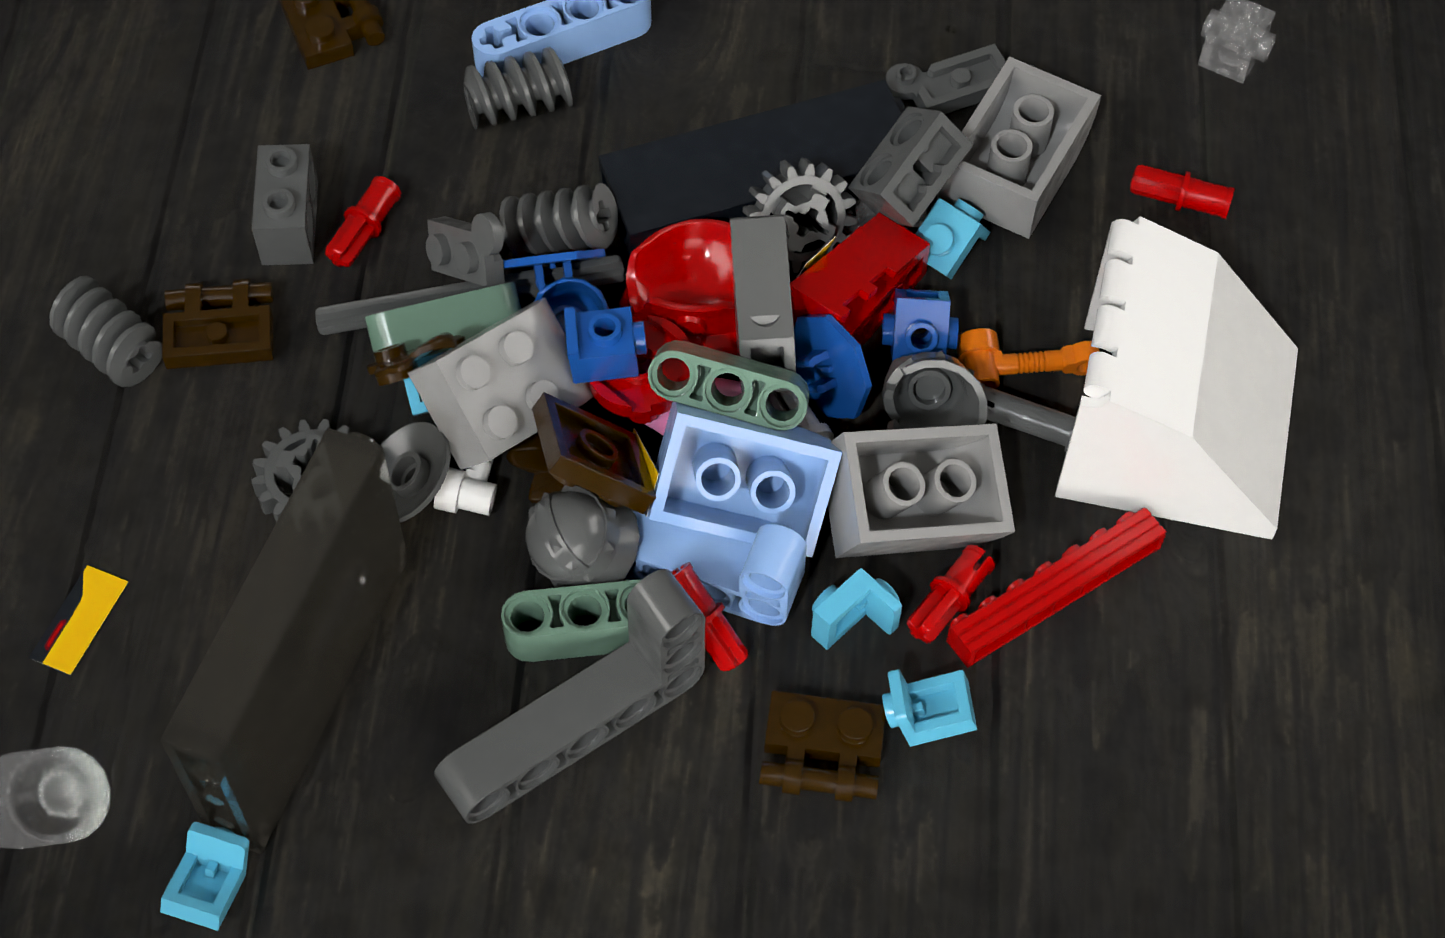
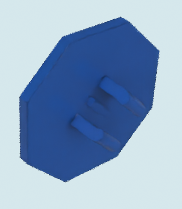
[503,249,606,291]
[794,314,872,419]

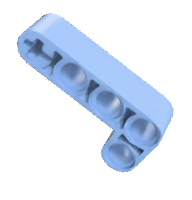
[471,0,652,77]
[625,510,807,626]

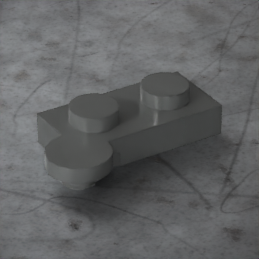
[885,44,1006,114]
[426,212,507,287]

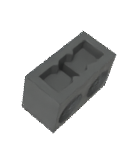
[848,106,974,227]
[252,144,318,265]

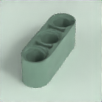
[364,282,522,361]
[648,340,810,431]
[501,579,640,662]

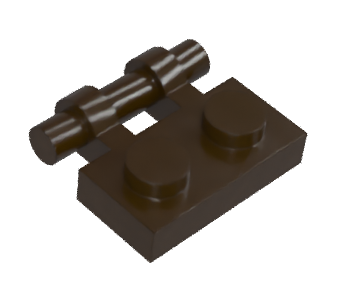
[279,0,385,70]
[162,278,274,369]
[759,690,886,802]

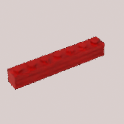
[946,507,1167,668]

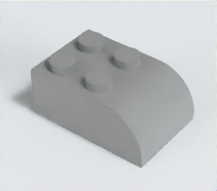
[937,57,1101,239]
[408,298,594,470]
[828,424,1015,558]

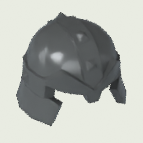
[882,350,987,430]
[525,485,640,588]

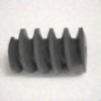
[463,47,573,130]
[499,183,618,258]
[50,275,163,387]

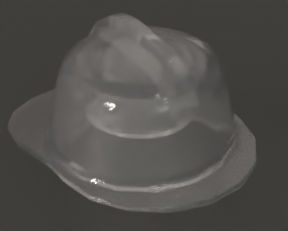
[0,747,111,849]

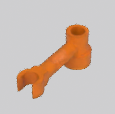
[957,328,1100,389]

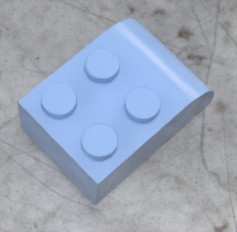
[648,401,843,557]

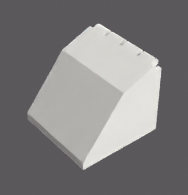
[1055,216,1298,539]

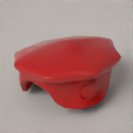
[619,219,737,355]

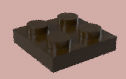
[532,392,656,514]

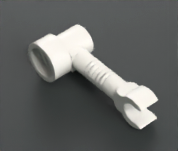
[434,459,497,516]

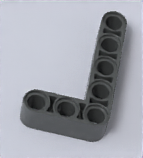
[434,569,705,824]

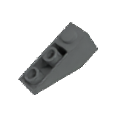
[730,215,796,392]

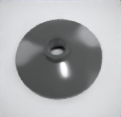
[362,422,451,524]

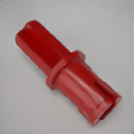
[1130,165,1235,219]
[325,176,401,267]
[907,545,995,643]
[671,562,748,671]

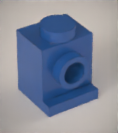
[564,307,648,384]

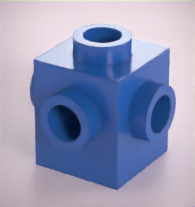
[881,288,959,361]

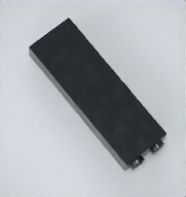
[598,80,905,259]

